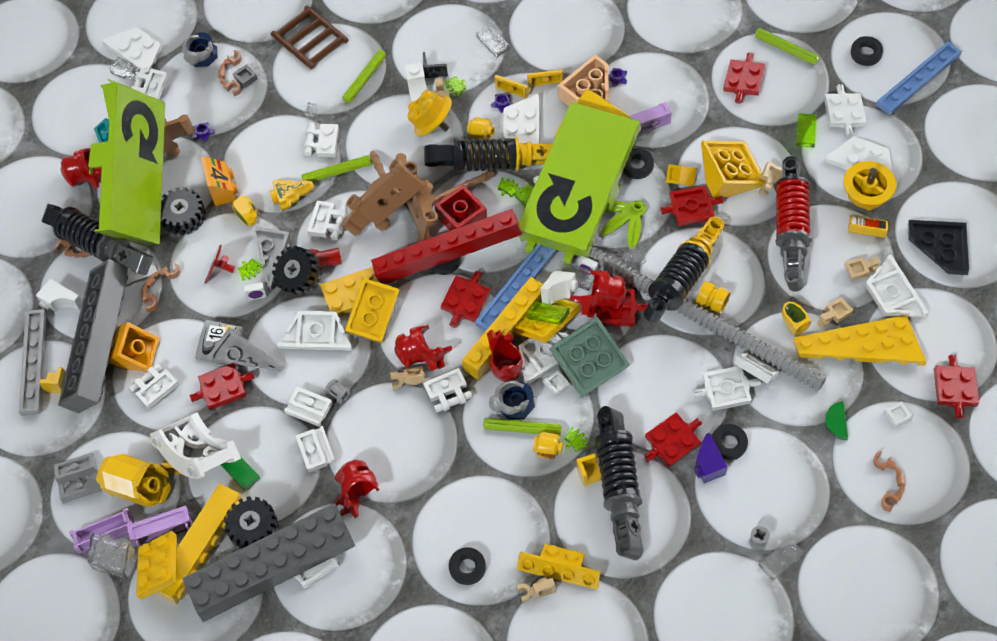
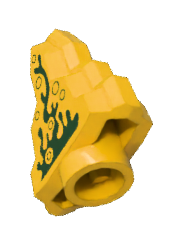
[270,179,314,211]

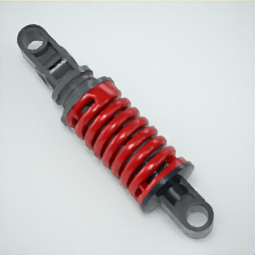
[775,156,812,292]

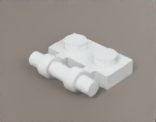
[131,67,169,100]
[303,123,339,158]
[307,201,347,240]
[128,363,179,409]
[423,368,473,413]

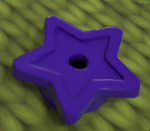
[608,68,627,87]
[491,94,512,113]
[192,122,215,142]

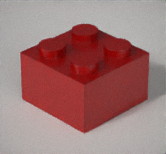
[434,185,487,231]

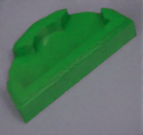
[825,401,848,440]

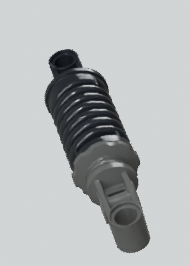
[41,204,154,275]
[594,406,643,561]

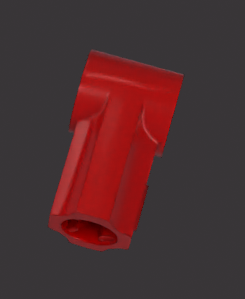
[309,248,342,271]

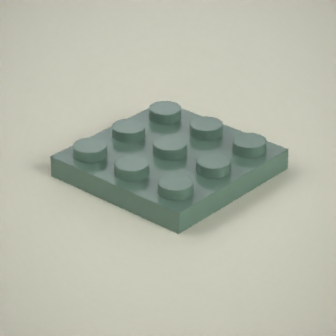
[549,317,630,397]

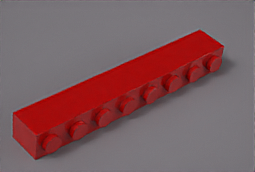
[371,209,522,284]

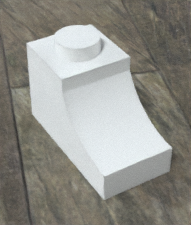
[404,62,427,102]
[541,271,578,306]
[36,279,82,313]

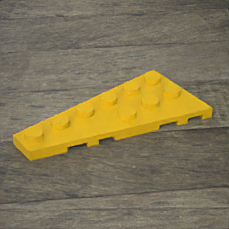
[793,315,926,366]

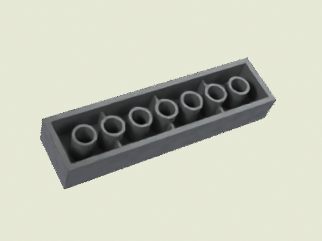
[58,259,128,413]
[182,503,355,622]

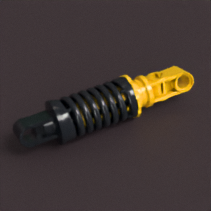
[424,137,552,173]
[643,217,724,323]

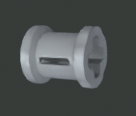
[324,379,350,404]
[749,526,770,551]

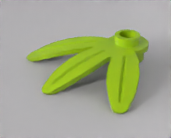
[601,201,647,250]

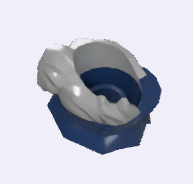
[182,32,218,67]
[489,380,535,420]

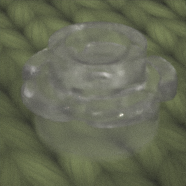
[304,102,317,119]

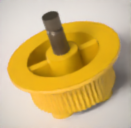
[407,89,452,137]
[843,161,897,211]

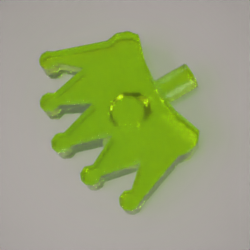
[445,76,466,97]
[497,178,521,197]
[238,259,263,281]
[564,427,589,452]

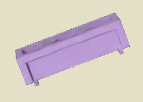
[630,102,672,135]
[127,506,193,547]
[69,508,134,555]

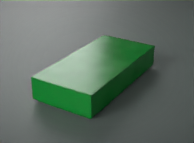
[220,456,261,492]

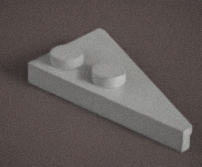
[255,226,290,291]
[207,327,284,372]

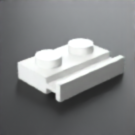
[734,352,780,384]
[284,386,333,427]
[295,426,336,473]

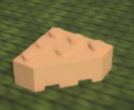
[558,54,609,106]

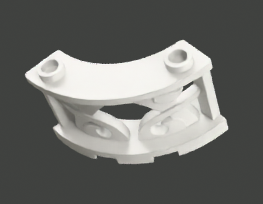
[150,413,241,479]

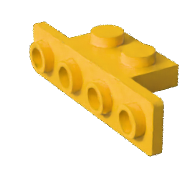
[517,544,601,590]

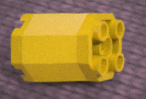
[96,454,171,507]

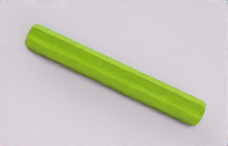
[755,28,819,65]
[342,49,386,103]
[301,155,372,182]
[483,417,562,436]

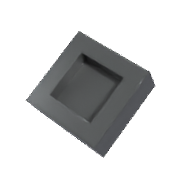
[232,64,258,88]

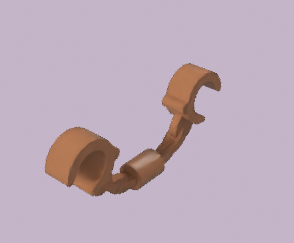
[218,50,242,96]
[55,240,92,258]
[142,263,180,312]
[873,451,906,512]

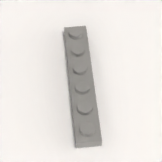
[19,309,47,416]

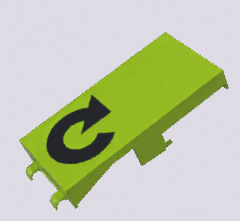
[88,79,165,246]
[519,102,641,266]

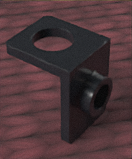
[423,52,448,78]

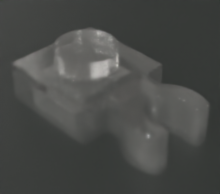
[109,57,140,81]

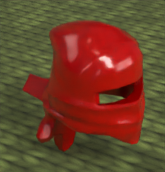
[60,148,102,190]
[570,270,627,318]
[394,325,453,371]
[487,330,523,382]
[332,459,380,518]

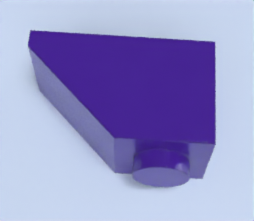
[694,433,727,484]

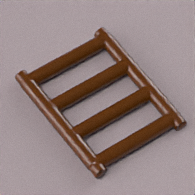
[271,5,349,70]

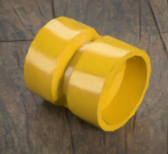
[695,281,731,314]

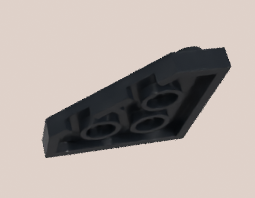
[907,220,969,275]

